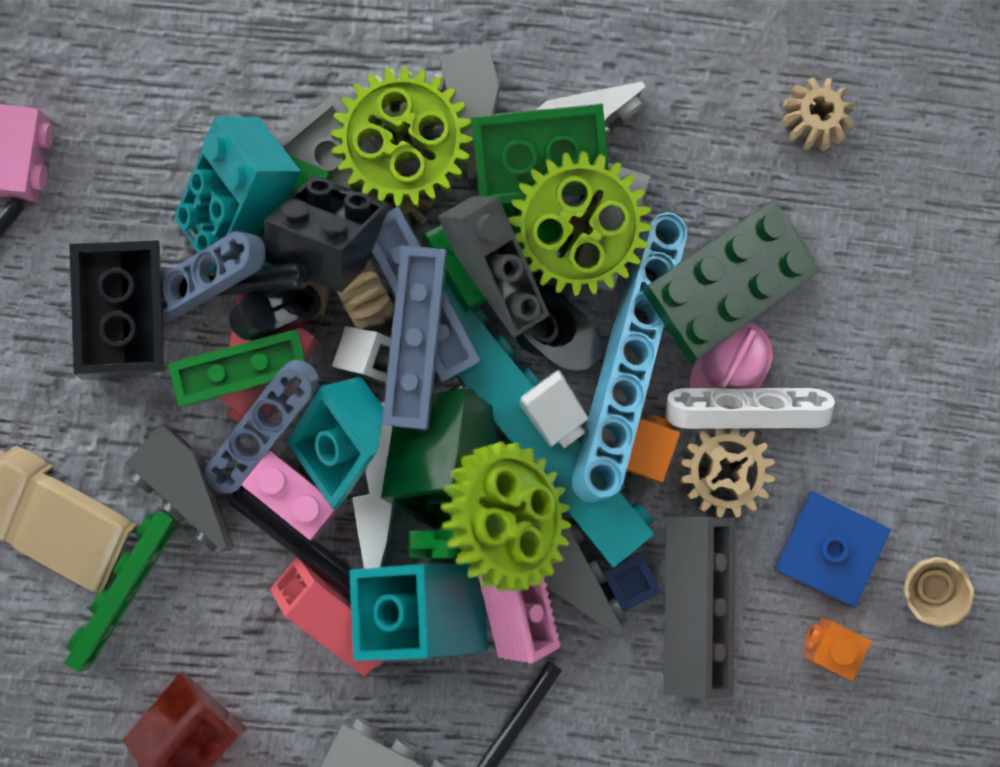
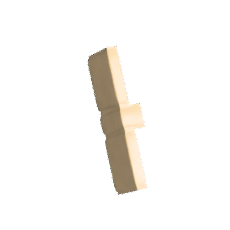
[0,446,137,593]

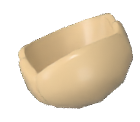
[903,557,974,628]

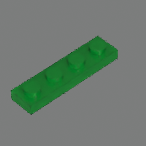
[64,510,180,673]

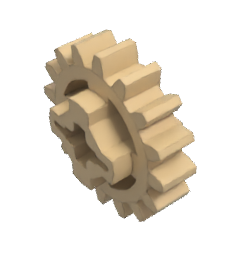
[679,428,775,518]

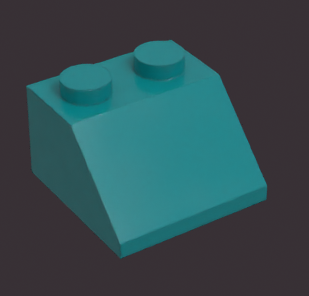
[286,376,384,509]

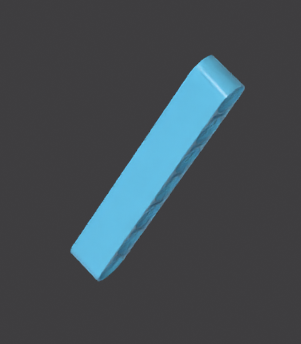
[572,212,687,503]

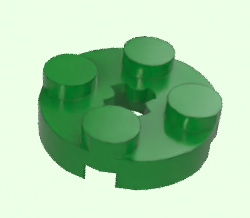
[408,530,461,558]

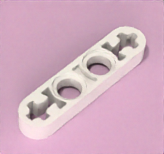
[665,388,835,429]

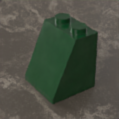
[381,386,497,529]

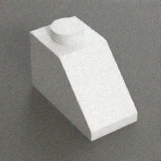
[332,326,391,386]
[519,371,589,448]

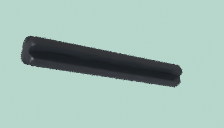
[180,263,309,298]
[228,486,353,599]

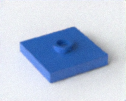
[774,491,891,608]

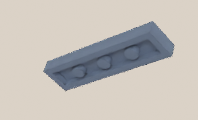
[372,206,483,383]
[382,246,448,429]

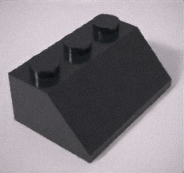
[69,240,165,380]

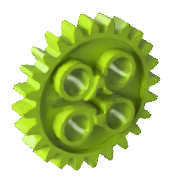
[330,66,473,209]
[508,151,652,296]
[441,442,571,592]

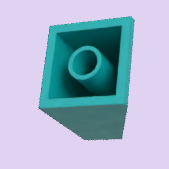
[350,563,488,661]

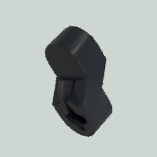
[229,284,322,341]

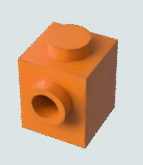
[626,414,680,484]
[802,618,872,681]

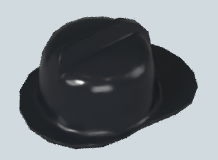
[515,283,602,372]

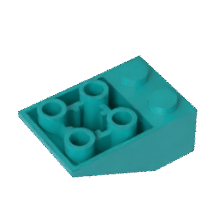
[174,116,301,271]

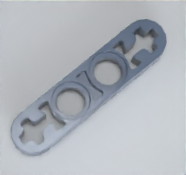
[161,232,265,325]
[205,360,319,494]

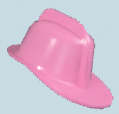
[689,322,773,409]

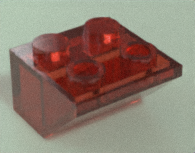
[123,671,248,767]

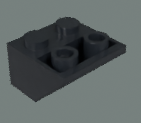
[264,175,389,293]

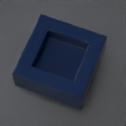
[602,552,662,612]

